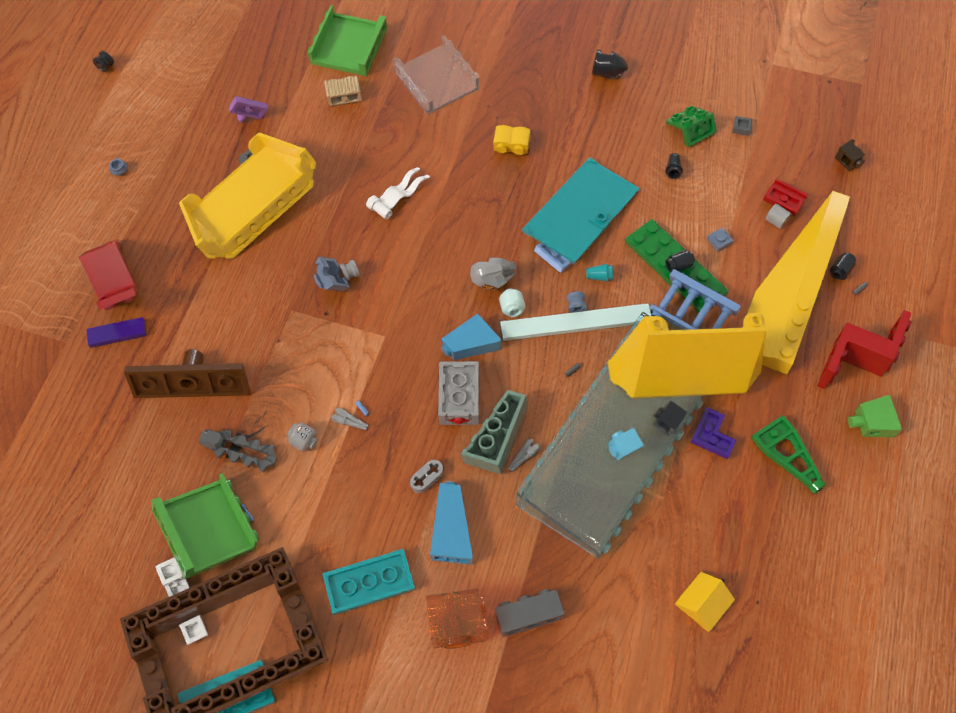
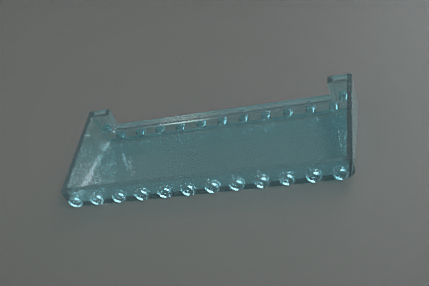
[516,312,709,559]

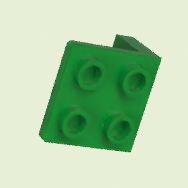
[666,106,717,147]

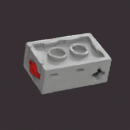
[438,361,479,425]

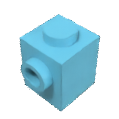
[608,428,644,461]

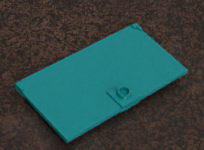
[522,158,640,264]

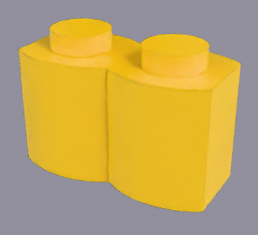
[493,125,530,155]

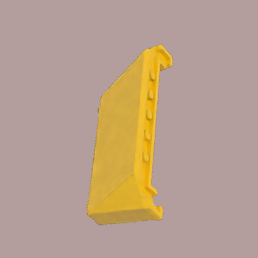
[179,133,316,258]
[607,313,766,399]

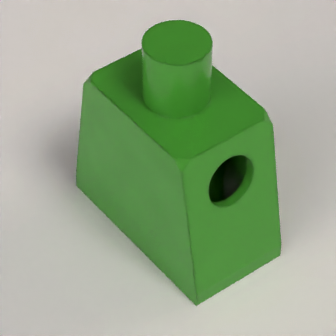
[848,395,902,437]

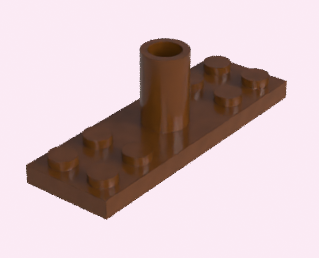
[124,349,250,398]

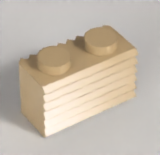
[324,76,362,106]

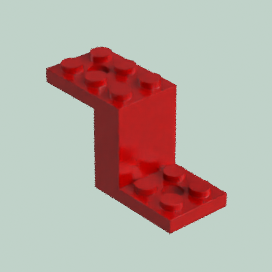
[79,239,138,311]
[817,310,912,389]

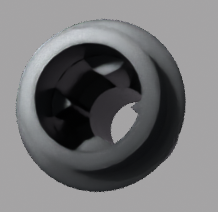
[665,153,683,179]

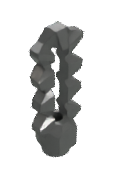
[199,429,278,473]

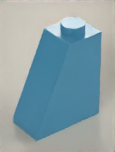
[441,313,501,360]

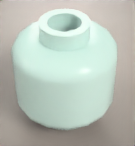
[499,289,525,317]

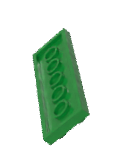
[625,219,729,313]

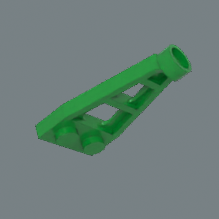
[751,415,827,495]

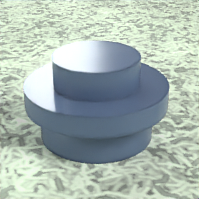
[109,159,127,176]

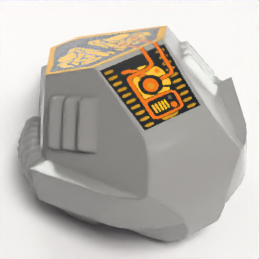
[470,258,517,291]

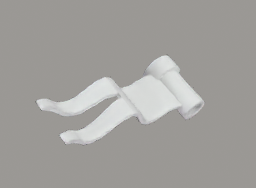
[366,167,430,220]

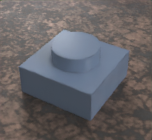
[707,227,733,252]

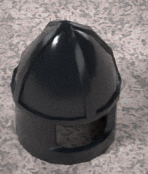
[592,49,628,79]

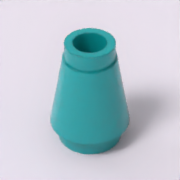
[586,263,613,282]

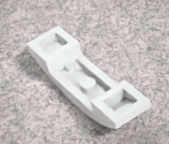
[155,557,208,645]

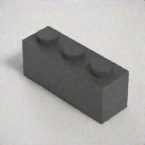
[495,589,565,638]

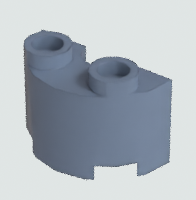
[314,257,350,292]

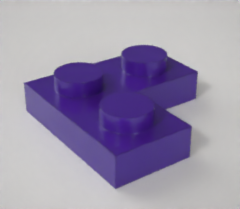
[690,407,736,460]

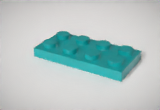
[322,548,415,615]
[177,659,276,713]

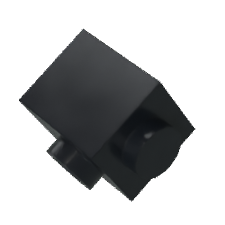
[652,401,687,436]

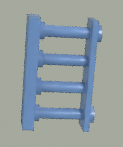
[650,269,741,330]

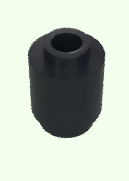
[665,249,695,273]
[830,253,856,280]

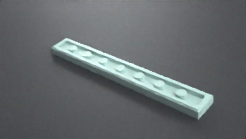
[500,304,651,341]

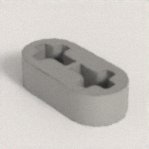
[410,460,443,493]

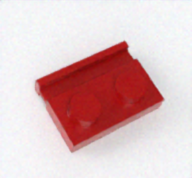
[763,178,808,216]

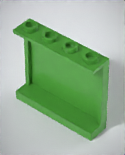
[308,5,387,76]
[152,473,259,579]

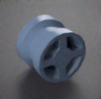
[566,291,587,313]

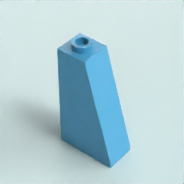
[430,481,473,565]

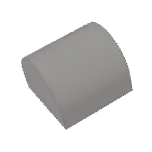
[765,204,792,229]

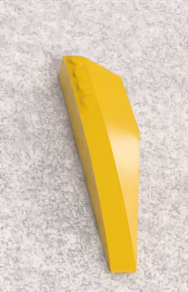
[742,191,850,374]

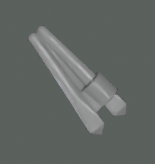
[331,408,368,430]
[508,439,540,471]

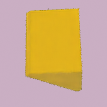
[675,572,735,632]

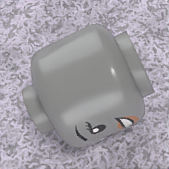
[287,422,318,452]

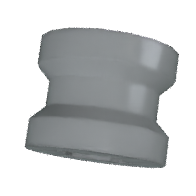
[339,259,360,281]

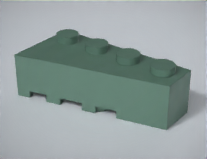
[461,390,529,475]

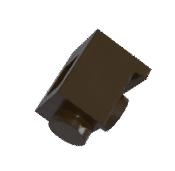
[835,139,865,172]

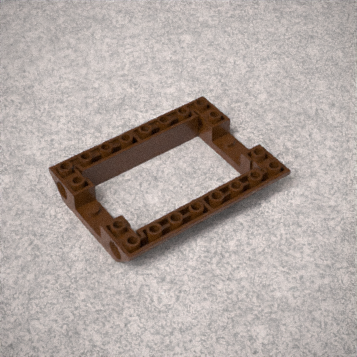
[120,547,328,713]

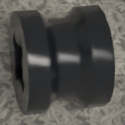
[92,51,114,72]

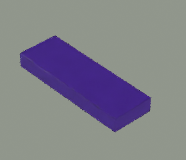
[87,317,146,348]

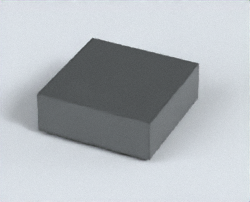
[732,116,752,136]

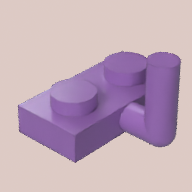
[229,96,268,122]

